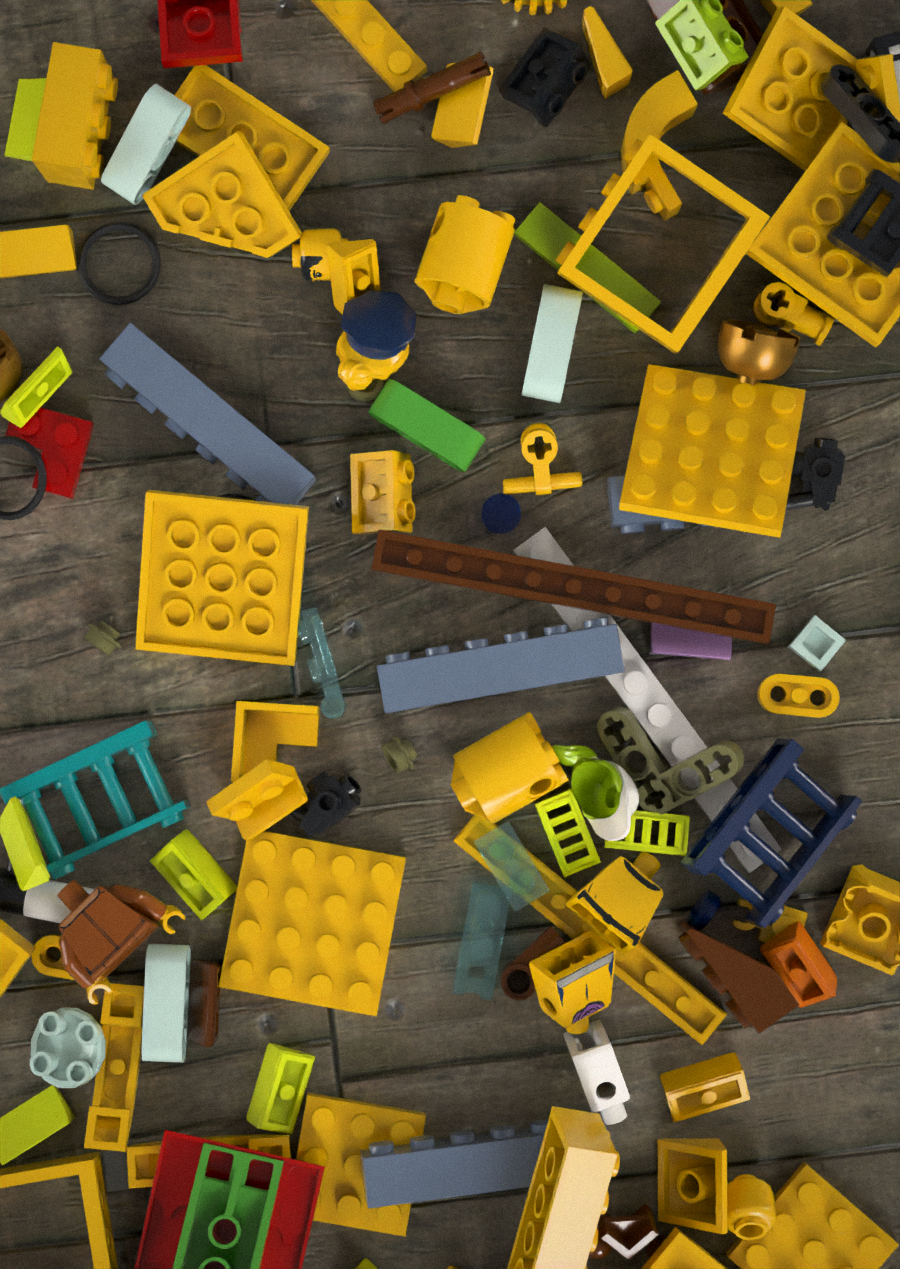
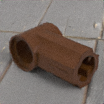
[500,926,567,1001]

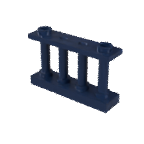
[680,738,863,928]

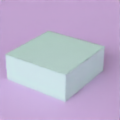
[788,615,846,672]

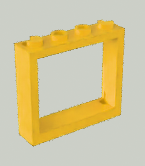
[555,134,770,354]
[0,1151,119,1269]

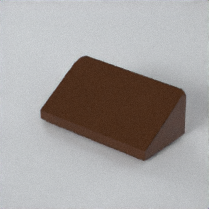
[187,960,222,1047]

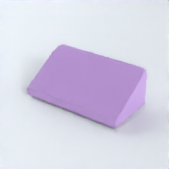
[649,623,732,660]

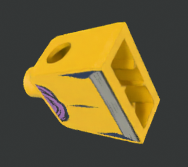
[529,931,616,1034]

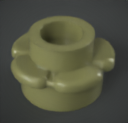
[83,621,121,656]
[382,735,417,773]

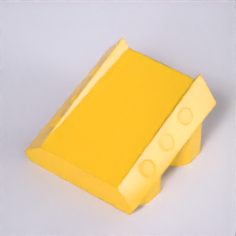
[820,864,900,975]

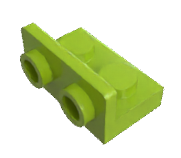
[655,0,749,91]

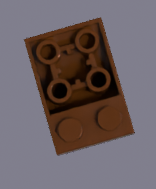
[678,921,799,1034]

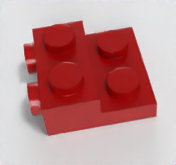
[157,0,243,69]

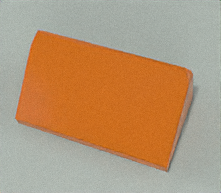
[760,921,838,1008]

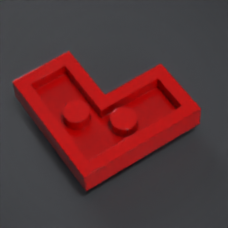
[6,408,94,499]

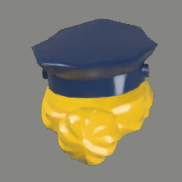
[336,290,417,391]

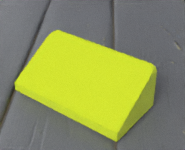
[4,78,46,161]
[0,346,72,428]
[0,796,50,891]
[150,829,237,921]
[246,1043,315,1134]
[0,1085,76,1166]

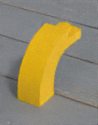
[621,70,698,221]

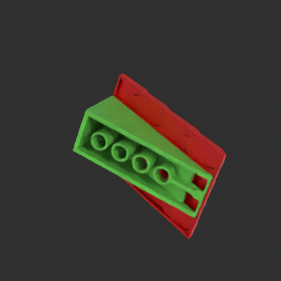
[134,1130,325,1269]

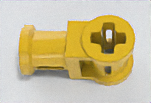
[753,282,835,346]

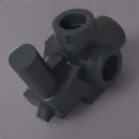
[786,437,845,511]
[289,771,362,837]

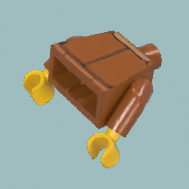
[57,880,185,1005]

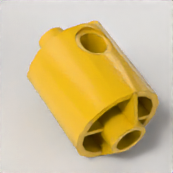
[414,195,516,314]
[450,711,569,825]

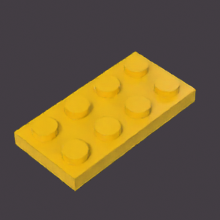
[174,65,330,211]

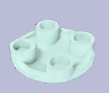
[29,1007,106,1088]

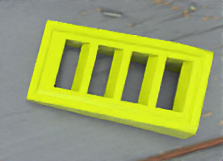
[534,788,601,878]
[604,810,690,856]

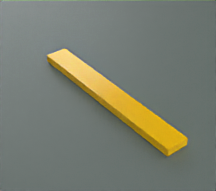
[453,815,727,1045]

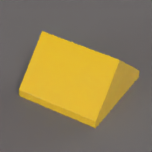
[657,1138,728,1235]

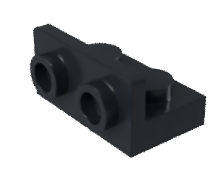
[499,27,591,127]

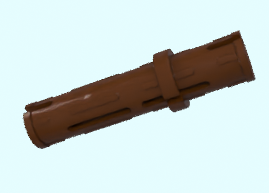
[373,51,491,124]

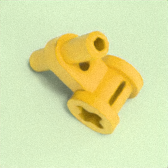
[503,423,583,496]

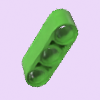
[368,378,486,473]

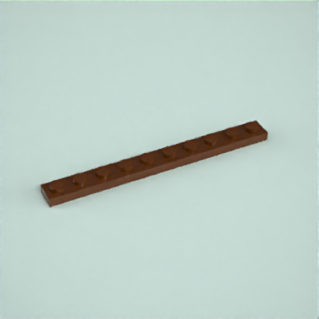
[371,530,776,644]

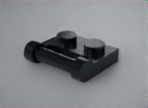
[827,169,900,278]

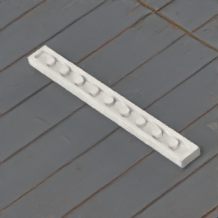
[513,527,782,873]

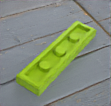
[514,202,661,334]

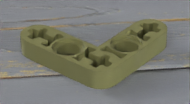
[597,706,744,814]

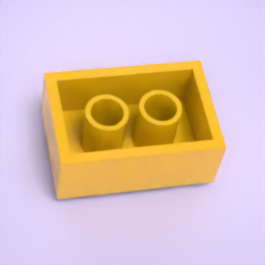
[32,42,118,190]

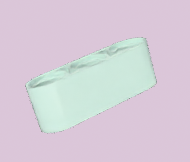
[101,84,191,205]
[521,284,583,403]
[141,944,191,1063]

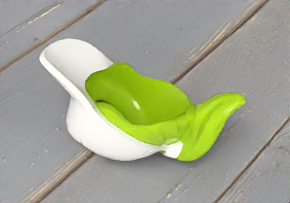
[552,745,639,841]

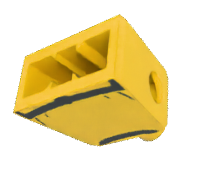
[565,852,664,954]

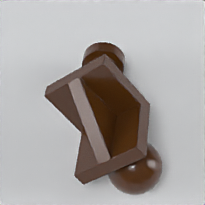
[589,1204,666,1259]

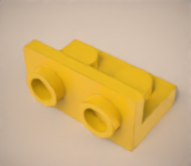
[350,450,416,534]
[206,759,308,840]

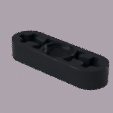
[821,65,900,163]

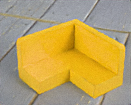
[231,701,320,782]

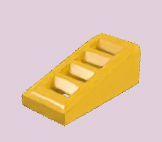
[582,6,633,99]

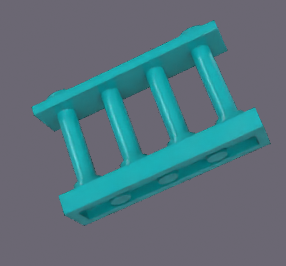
[0,720,191,880]

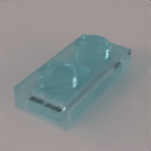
[474,821,550,912]

